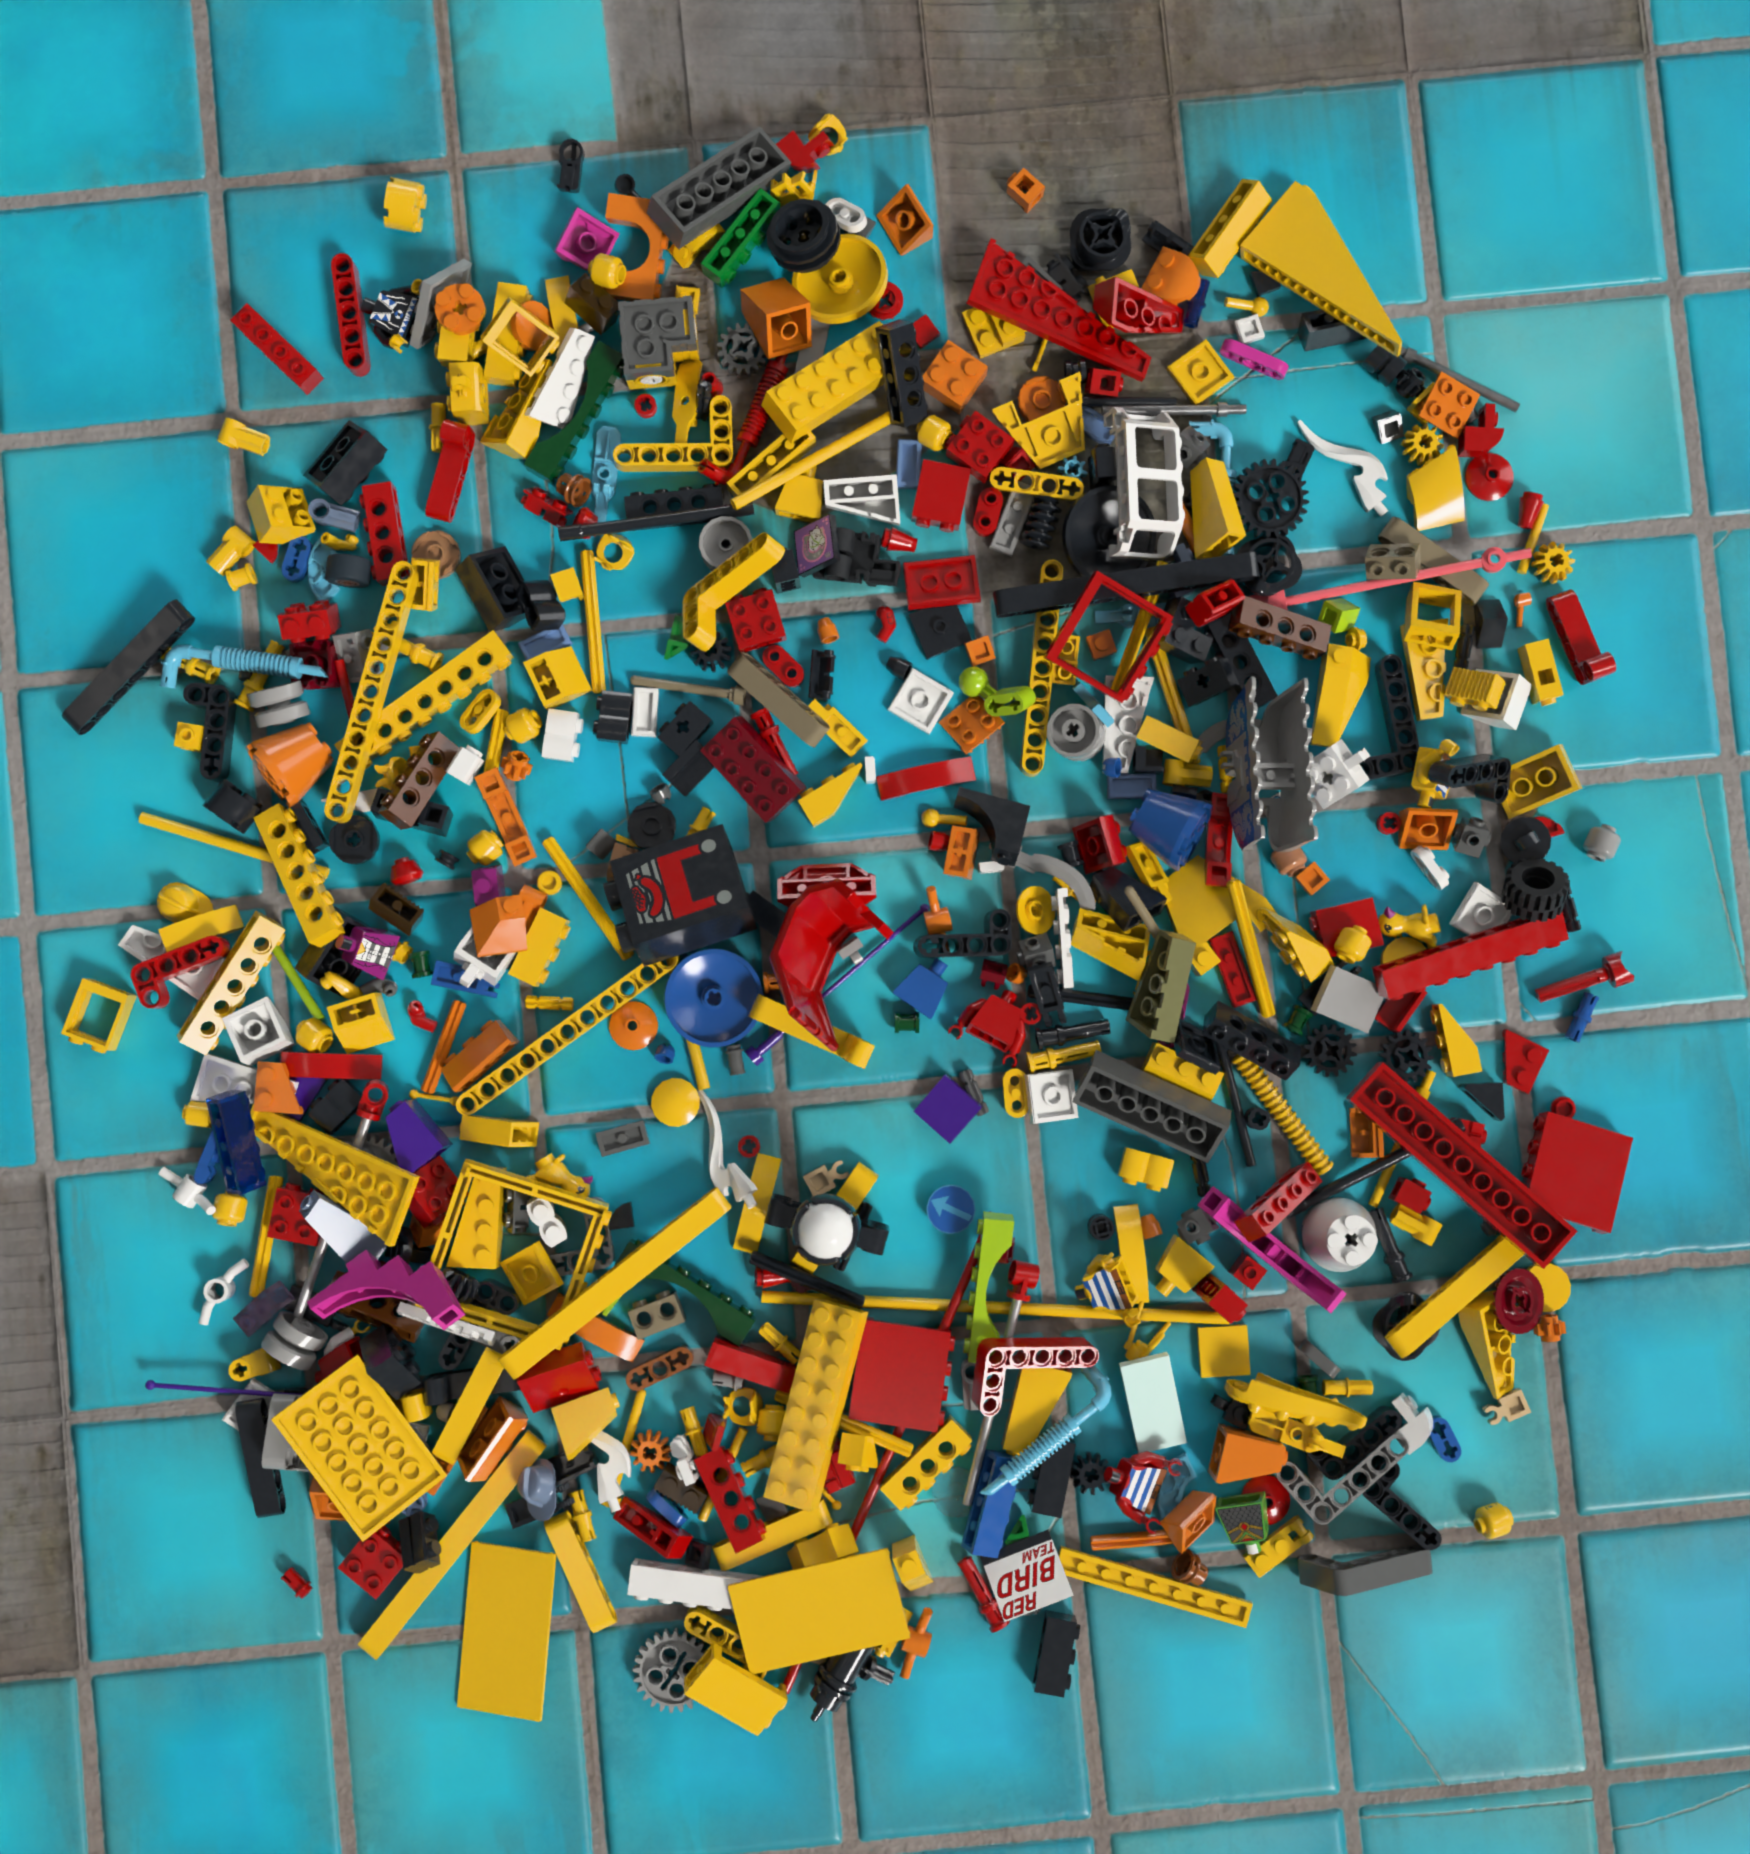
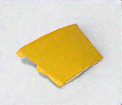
[1406,444,1464,531]

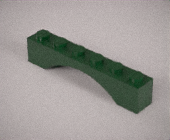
[524,341,624,485]
[613,1238,756,1346]

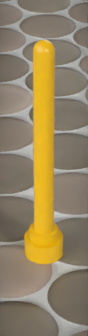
[601,1389,646,1507]

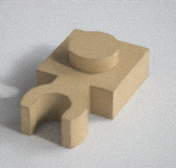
[803,1160,849,1196]
[1482,1388,1531,1425]

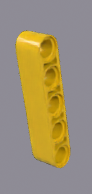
[791,1162,879,1274]
[431,1347,504,1465]
[712,1498,833,1571]
[544,1510,617,1633]

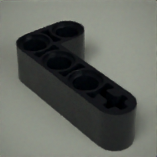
[183,683,237,782]
[1428,754,1511,804]
[913,909,1012,958]
[438,1278,522,1370]
[422,1368,521,1406]
[1304,1405,1402,1480]
[1356,1455,1442,1550]

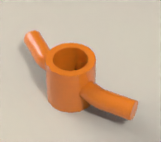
[923,886,953,958]
[899,1607,933,1679]

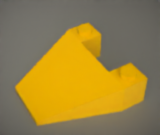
[1165,855,1277,977]

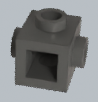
[1179,425,1211,469]
[1452,817,1491,858]
[1016,933,1056,973]
[1176,1208,1219,1245]

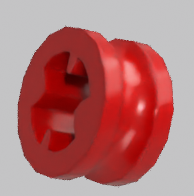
[634,394,657,419]
[1376,812,1401,835]
[1020,1003,1042,1024]
[738,1135,760,1158]

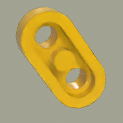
[460,689,501,734]
[1002,1068,1029,1118]

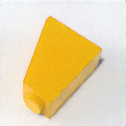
[459,1115,539,1147]
[551,1387,620,1461]
[892,1534,933,1591]

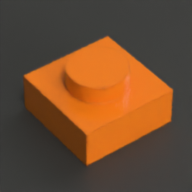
[1086,629,1117,661]
[964,635,996,667]
[1294,861,1330,896]

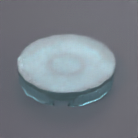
[932,1466,971,1518]

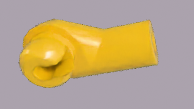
[321,532,359,551]

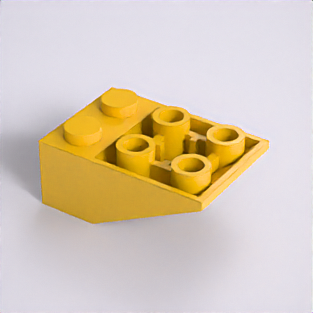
[1260,908,1334,982]

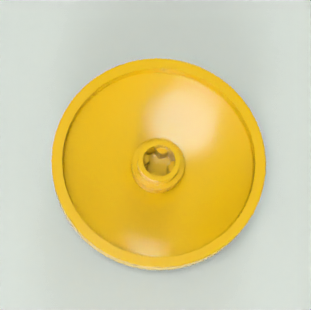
[792,234,888,324]

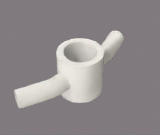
[158,1166,216,1215]
[198,1258,249,1325]

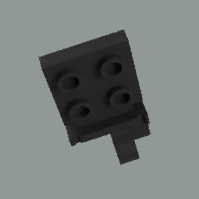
[813,527,901,587]

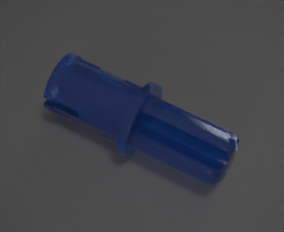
[1183,278,1210,329]

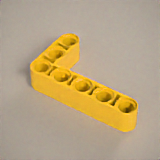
[613,395,733,472]
[682,532,785,652]
[748,994,875,1069]

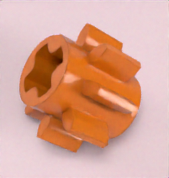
[500,751,533,781]
[1533,1314,1566,1342]

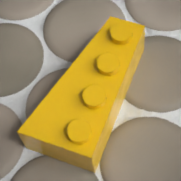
[446,1167,507,1269]

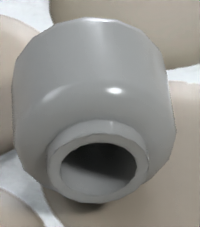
[1583,824,1621,862]

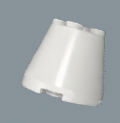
[1302,1197,1378,1272]

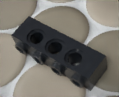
[875,320,928,428]
[624,484,724,531]
[1203,612,1278,708]
[1202,1001,1301,1081]

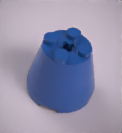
[1129,788,1213,871]

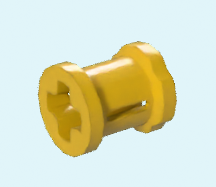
[225,563,258,591]

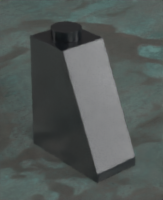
[1090,867,1167,932]
[746,890,786,938]

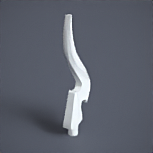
[1297,420,1388,517]
[698,1090,758,1209]
[566,1402,632,1513]

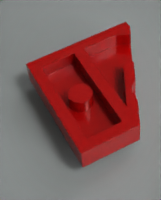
[1502,1029,1549,1094]

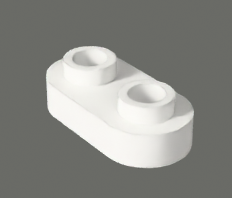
[825,198,867,233]
[1410,846,1450,891]

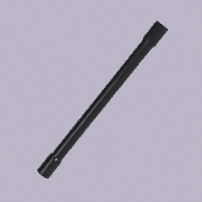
[558,501,754,542]
[1286,1117,1466,1219]

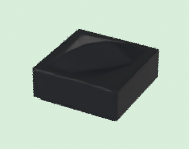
[685,1538,712,1570]

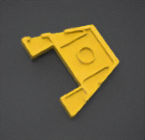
[991,372,1085,469]

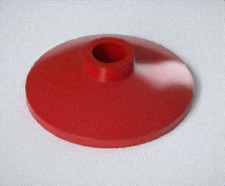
[1465,453,1514,501]
[1241,1475,1290,1525]

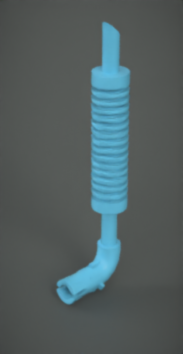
[1189,419,1237,556]
[160,644,328,689]
[980,1365,1112,1495]

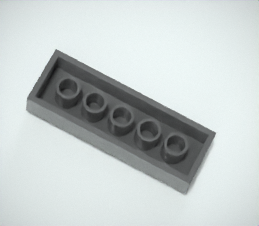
[647,126,791,249]
[1072,1050,1232,1163]

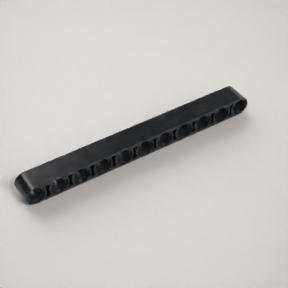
[992,552,1260,618]

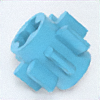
[1057,456,1088,488]

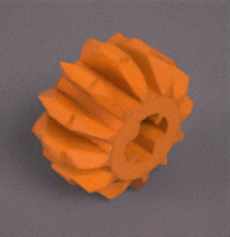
[630,1429,672,1473]

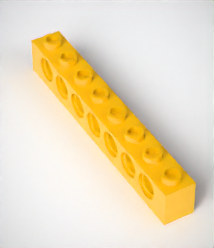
[334,630,515,769]

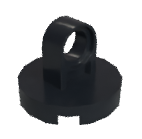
[1500,817,1551,863]
[385,1226,432,1264]

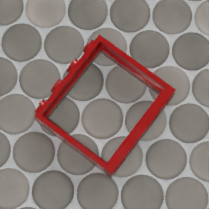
[1043,571,1173,703]

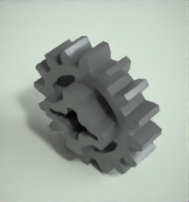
[717,323,767,377]

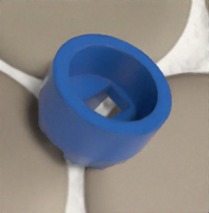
[1102,758,1122,778]
[654,1043,675,1064]

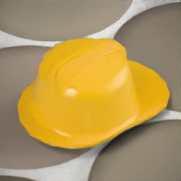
[157,882,213,923]

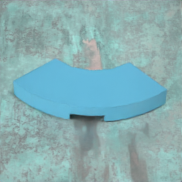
[308,538,341,602]
[1072,682,1114,727]
[1156,1452,1197,1519]

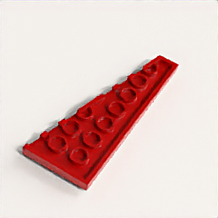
[966,238,1152,382]

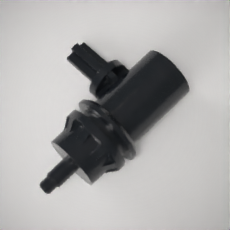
[810,1646,895,1722]

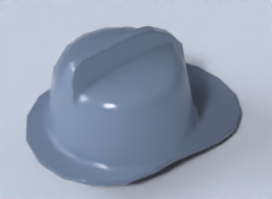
[517,1459,556,1521]

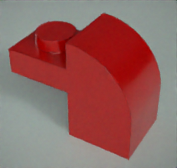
[776,130,834,173]
[1457,403,1504,458]

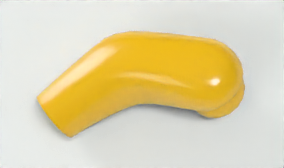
[320,971,363,999]

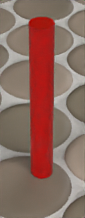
[334,659,354,719]

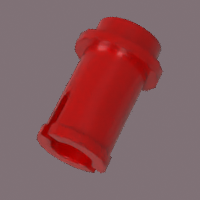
[280,1566,313,1599]

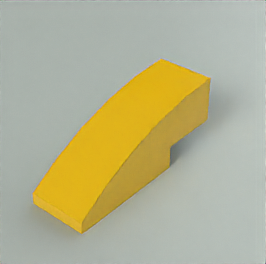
[158,905,245,952]

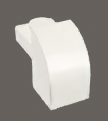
[1392,1393,1433,1455]

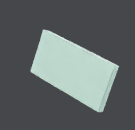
[1119,1352,1187,1453]

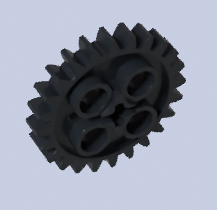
[1232,459,1309,539]

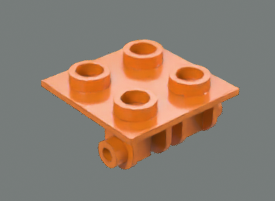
[1416,371,1480,439]
[938,696,1005,755]

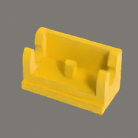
[411,557,440,611]

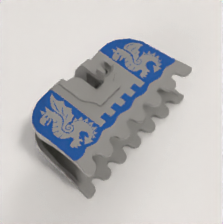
[1220,676,1318,852]

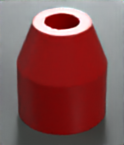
[928,831,950,852]

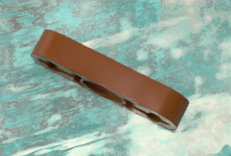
[626,1345,694,1391]

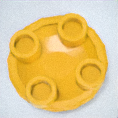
[651,1078,700,1127]

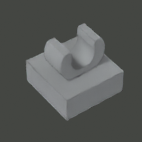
[836,936,864,965]

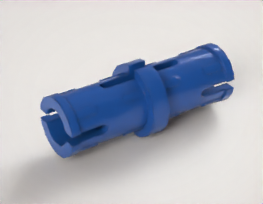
[1564,992,1599,1043]

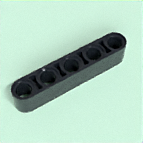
[235,1398,286,1518]

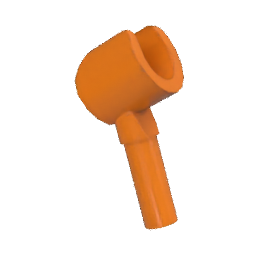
[1513,592,1532,627]

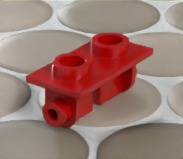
[521,486,574,527]

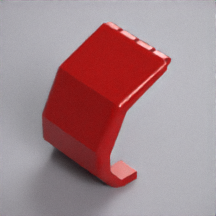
[769,878,894,1051]

